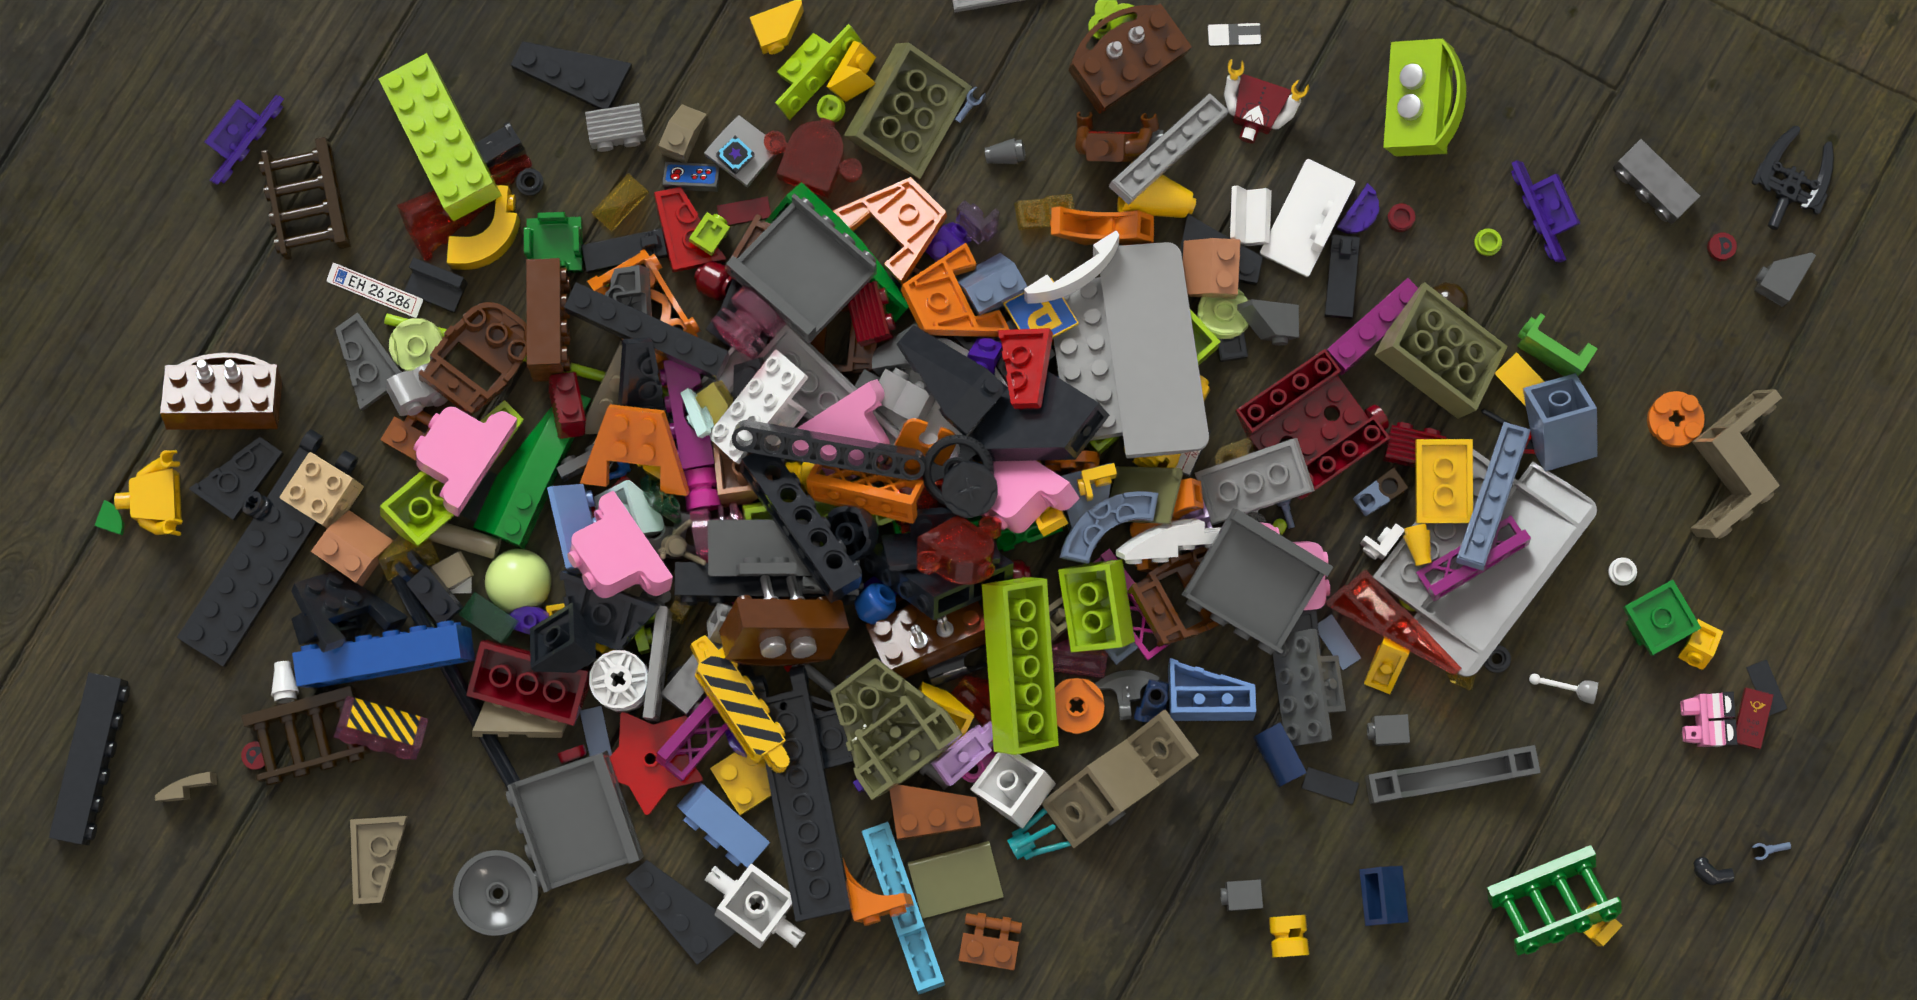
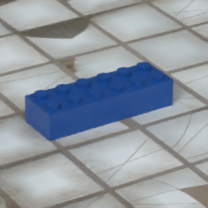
[292,621,475,689]

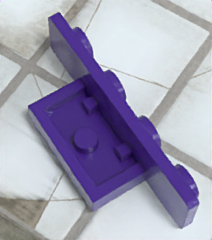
[204,95,284,185]
[1511,160,1580,262]

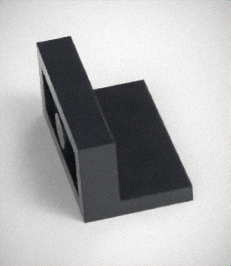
[404,257,468,313]

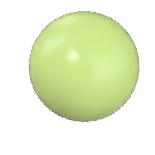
[485,549,551,614]

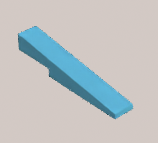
[862,822,945,994]

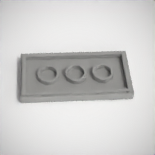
[1195,438,1315,525]
[643,606,673,723]

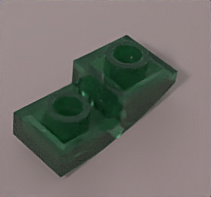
[640,474,682,524]
[459,592,519,644]

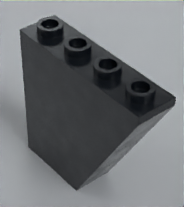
[968,371,1110,462]
[864,543,1014,621]

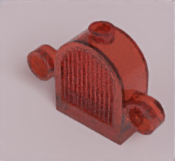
[764,118,863,198]
[917,515,1002,584]

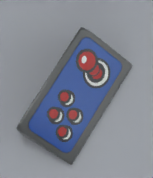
[662,162,720,192]

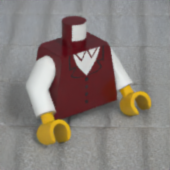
[1224,59,1309,144]

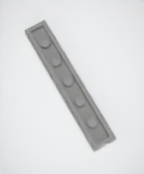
[1109,93,1229,205]

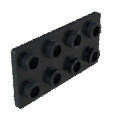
[881,507,1000,571]

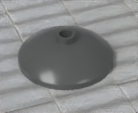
[453,850,539,936]

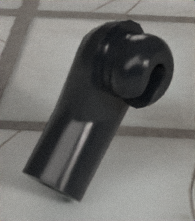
[1693,857,1734,885]

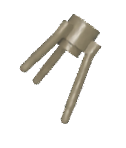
[658,519,706,565]

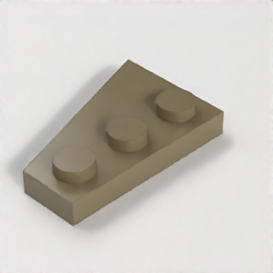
[472,701,567,738]
[350,816,408,905]

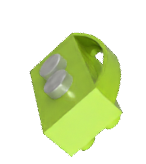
[1383,38,1466,156]

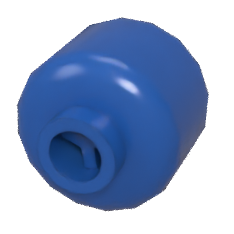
[855,583,896,625]

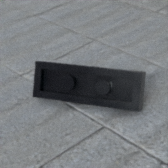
[581,228,668,274]
[1324,235,1360,319]

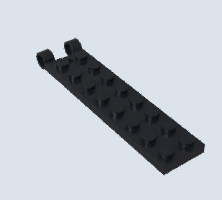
[177,429,358,667]
[749,665,853,922]

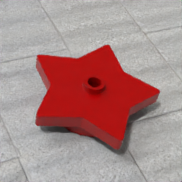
[610,712,703,815]

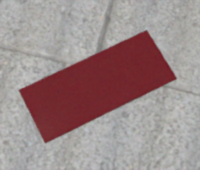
[717,196,771,225]

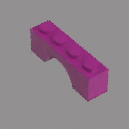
[1326,278,1418,376]
[660,360,715,472]

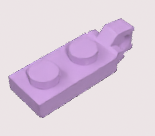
[931,721,993,786]

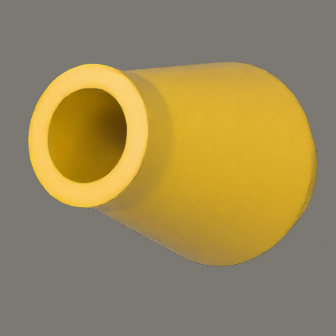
[1403,524,1432,566]

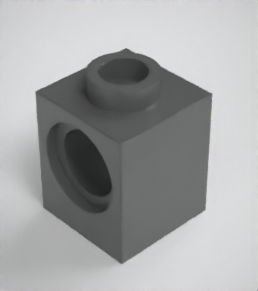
[1367,714,1410,746]
[1220,880,1263,911]

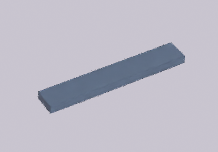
[1456,422,1531,571]

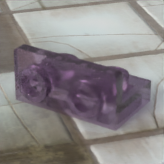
[955,200,1000,245]

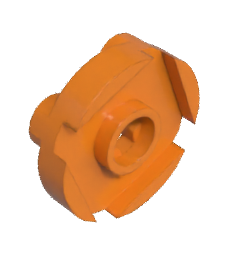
[1647,391,1704,447]
[1045,451,1099,473]
[1055,678,1105,735]

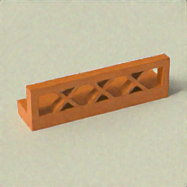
[806,464,924,524]

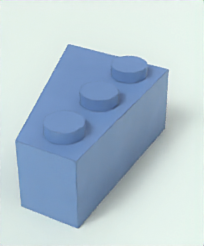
[1168,658,1256,721]
[677,782,770,868]

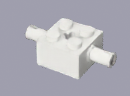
[705,864,806,949]

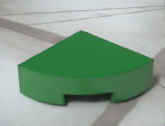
[94,500,124,536]

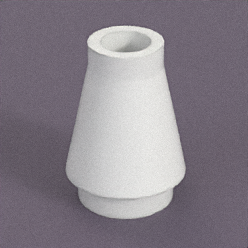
[271,661,299,704]

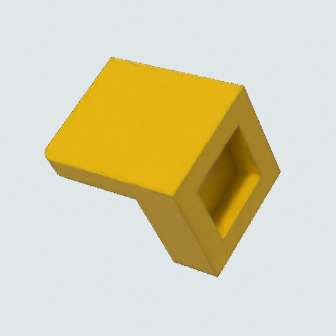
[1583,902,1622,947]

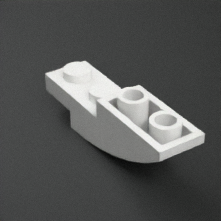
[1116,518,1221,564]

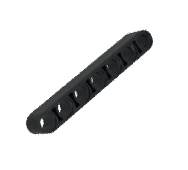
[732,420,925,480]

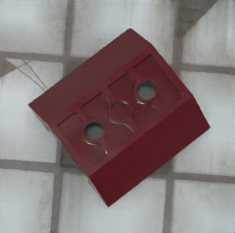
[1235,349,1390,501]

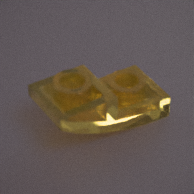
[1014,194,1075,230]

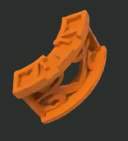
[587,249,701,363]

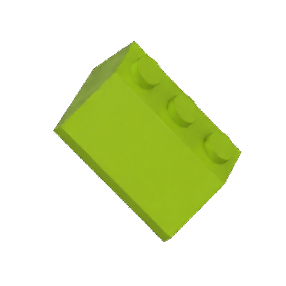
[1058,559,1135,652]

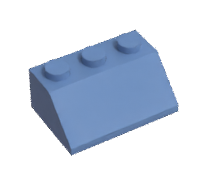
[547,484,597,574]

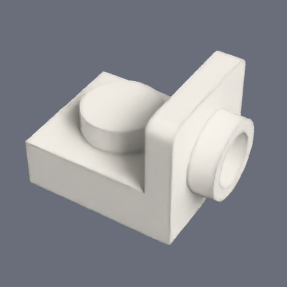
[1360,524,1404,560]

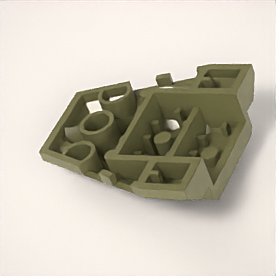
[830,658,963,800]

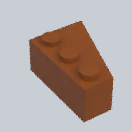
[890,785,981,840]

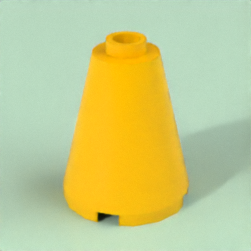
[1117,162,1196,218]

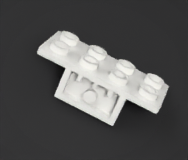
[1260,159,1355,277]
[708,350,808,464]

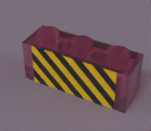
[334,696,428,760]

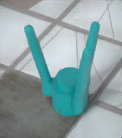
[1007,808,1072,860]

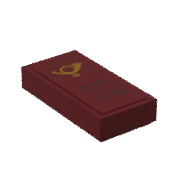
[1736,688,1773,749]

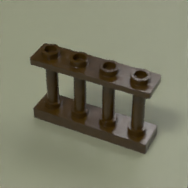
[259,137,351,260]
[241,686,371,786]

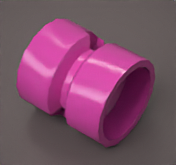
[684,467,722,513]

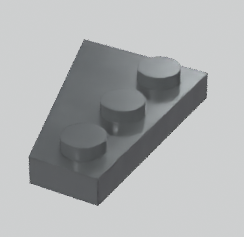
[335,312,401,411]

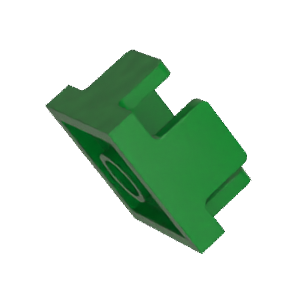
[524,212,583,273]
[1623,580,1701,656]

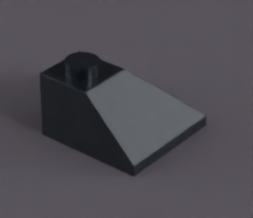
[530,602,596,673]

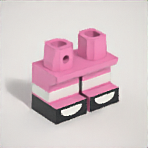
[1680,691,1737,747]

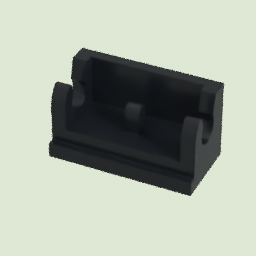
[475,121,525,170]

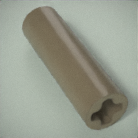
[427,523,501,559]

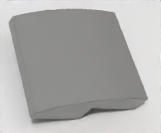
[704,116,782,188]

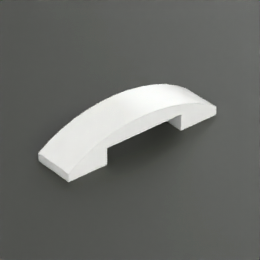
[1024,231,1119,304]

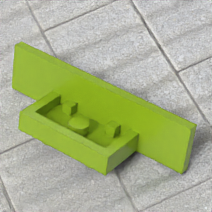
[775,24,862,120]

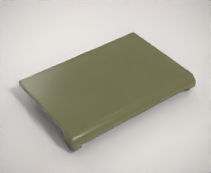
[1110,466,1183,524]
[908,841,1004,919]

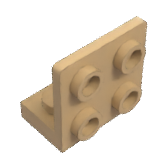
[280,452,364,528]

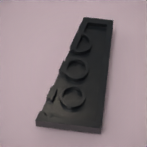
[511,41,632,110]
[625,860,736,965]

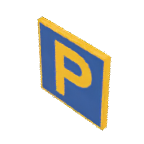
[1003,278,1079,338]

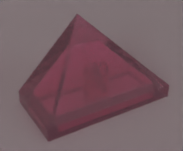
[1052,638,1108,678]

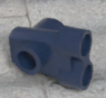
[1134,679,1169,722]

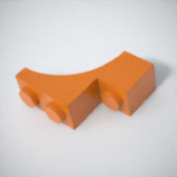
[1050,206,1154,245]
[1130,478,1204,573]
[843,858,914,926]

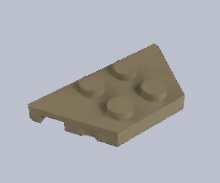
[585,341,662,434]

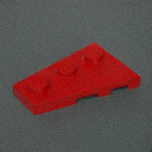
[654,187,726,273]
[998,328,1053,409]

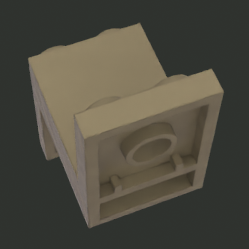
[1690,389,1782,539]
[1041,710,1199,848]

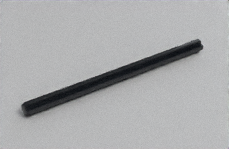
[392,575,520,791]

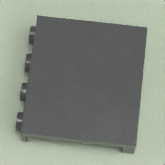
[726,194,877,343]
[1182,508,1333,655]
[506,751,644,893]

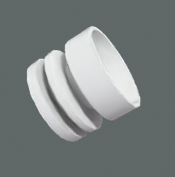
[589,650,649,712]

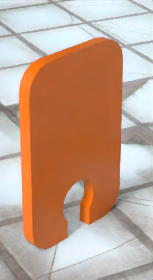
[882,418,956,498]

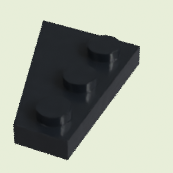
[189,437,284,521]

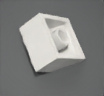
[970,753,1056,829]

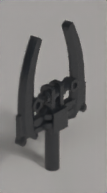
[1752,126,1834,230]

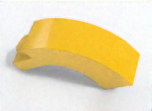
[447,185,521,270]

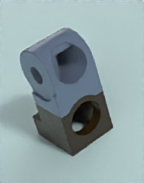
[1353,468,1408,517]

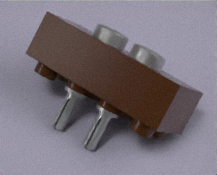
[719,575,849,666]
[866,595,986,678]

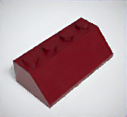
[466,639,592,726]

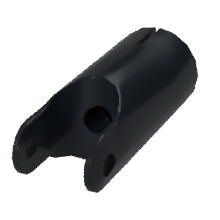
[926,645,988,687]

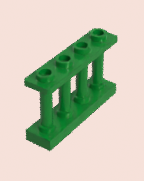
[1487,845,1622,955]

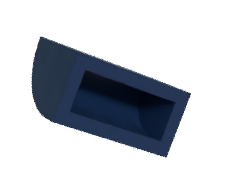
[1253,722,1307,787]
[1359,866,1409,926]

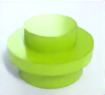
[1474,229,1502,256]

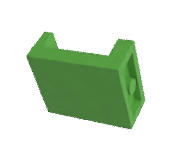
[1517,313,1597,376]

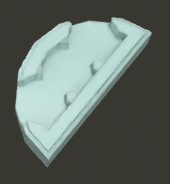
[681,388,714,438]

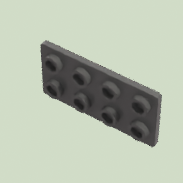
[707,520,820,577]
[1273,629,1346,746]

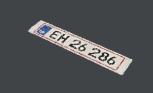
[327,263,423,318]

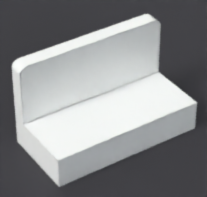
[1230,186,1271,246]

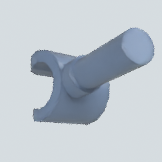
[955,87,986,123]
[1276,499,1295,529]
[1752,842,1791,860]

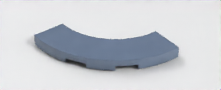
[1060,491,1158,564]

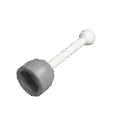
[1529,674,1598,704]

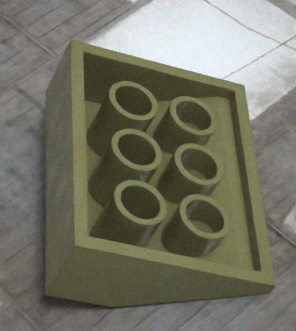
[844,42,972,179]
[1375,282,1508,419]

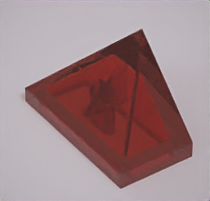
[950,675,992,726]

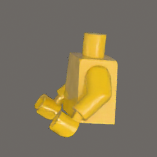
[114,450,183,536]

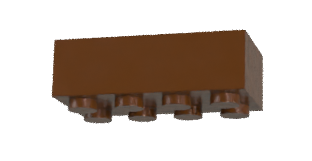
[526,258,571,382]

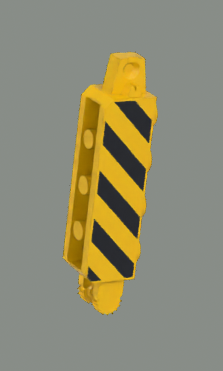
[690,635,790,773]

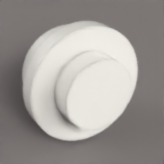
[1608,558,1637,586]

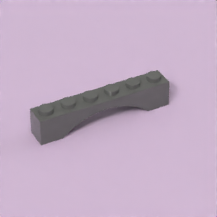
[1365,745,1541,804]

